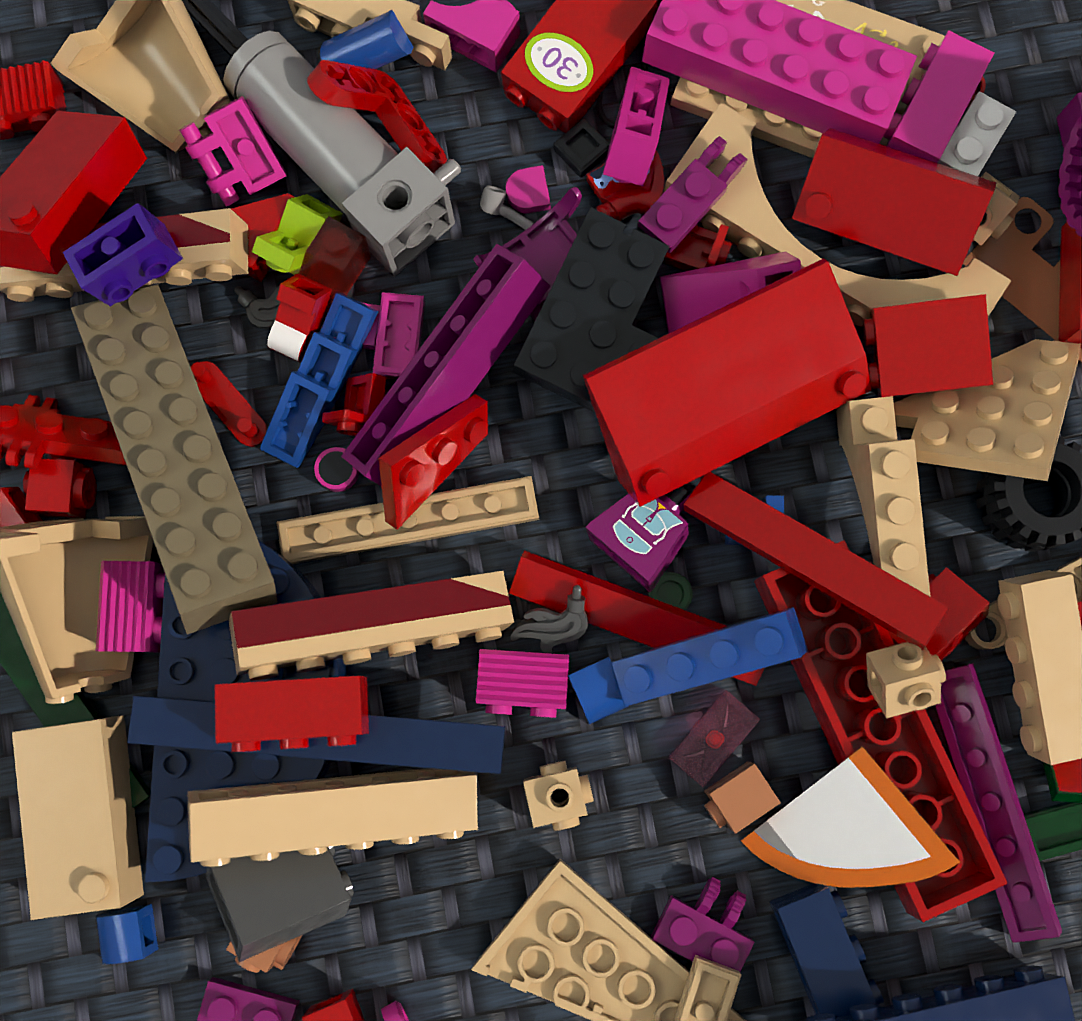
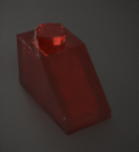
[299,216,371,322]

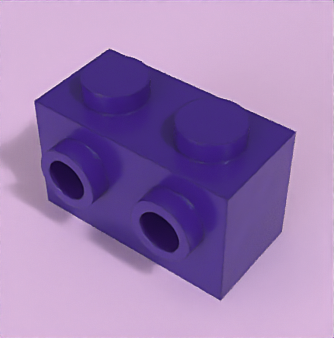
[63,203,183,307]

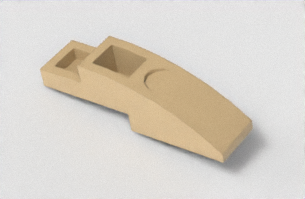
[287,0,452,70]

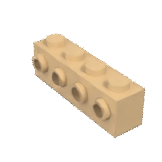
[997,570,1082,765]

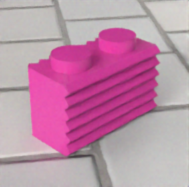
[96,561,165,652]
[476,649,569,718]

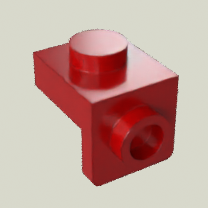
[663,224,732,271]
[322,373,386,436]

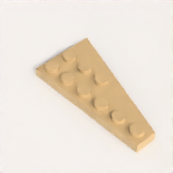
[471,859,746,1021]

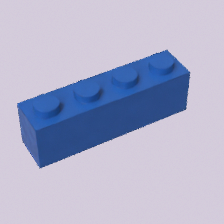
[611,607,808,706]

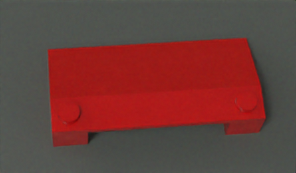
[583,258,872,507]

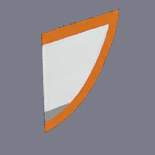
[741,747,960,888]

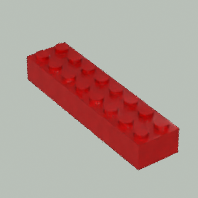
[754,540,1008,922]

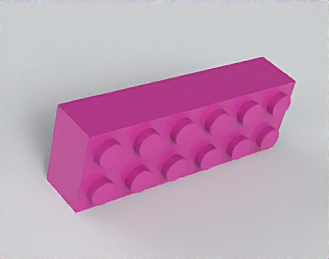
[642,0,917,144]

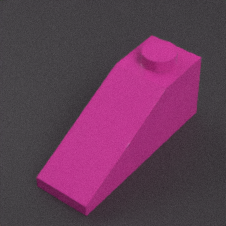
[603,66,670,186]

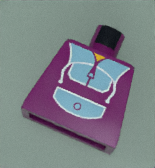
[586,486,690,592]

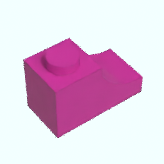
[423,0,520,72]

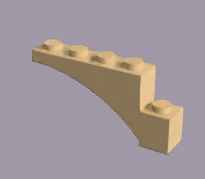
[836,396,930,596]

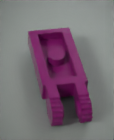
[638,136,747,253]

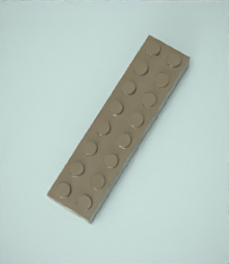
[71,284,277,635]

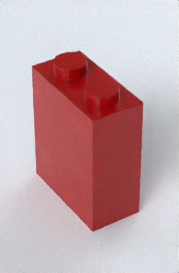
[863,294,993,397]

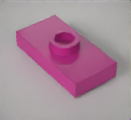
[373,292,425,380]

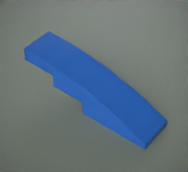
[260,293,379,468]

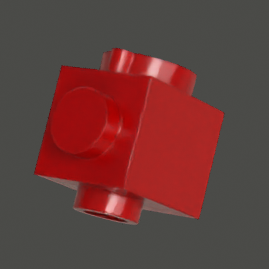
[23,454,97,519]

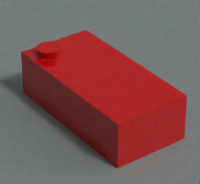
[0,110,147,275]
[792,128,996,276]

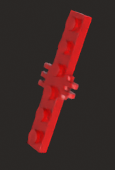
[0,395,126,469]

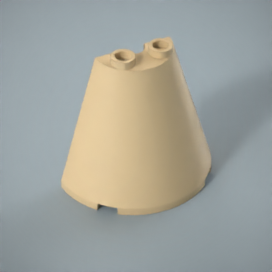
[51,0,231,152]
[0,516,154,704]

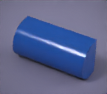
[320,10,414,69]

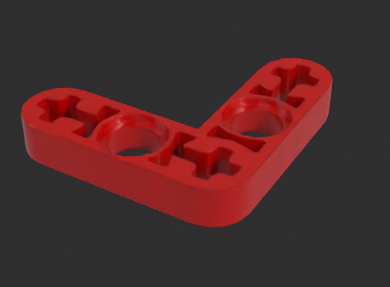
[307,60,447,173]

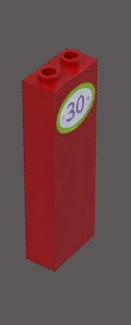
[501,0,662,133]

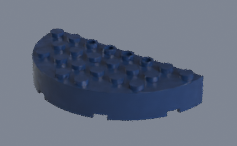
[145,540,348,882]

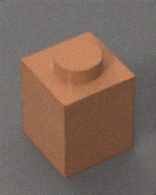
[704,761,781,834]

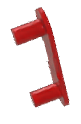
[191,361,267,447]

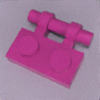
[179,96,287,206]

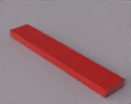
[683,472,949,651]
[509,550,765,686]

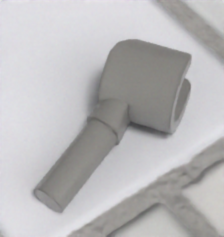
[480,185,533,230]

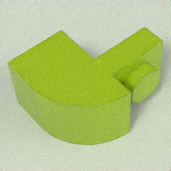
[252,194,343,277]

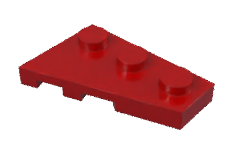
[379,394,488,530]

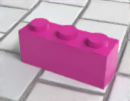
[883,30,994,163]

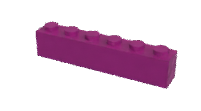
[341,244,550,486]

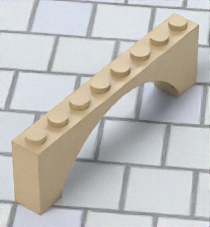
[664,102,1011,327]

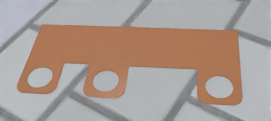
[963,197,1082,362]

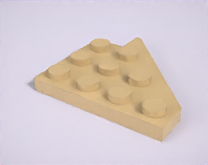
[894,339,1081,481]

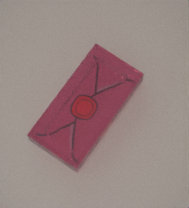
[668,690,760,787]

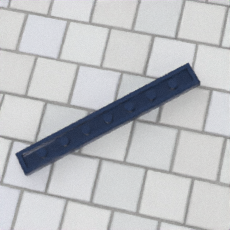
[127,696,505,774]

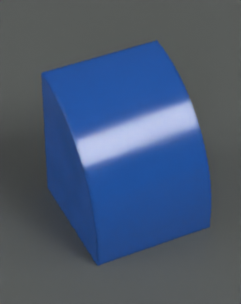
[568,657,629,725]
[96,903,158,964]

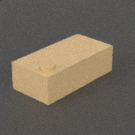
[12,715,144,920]

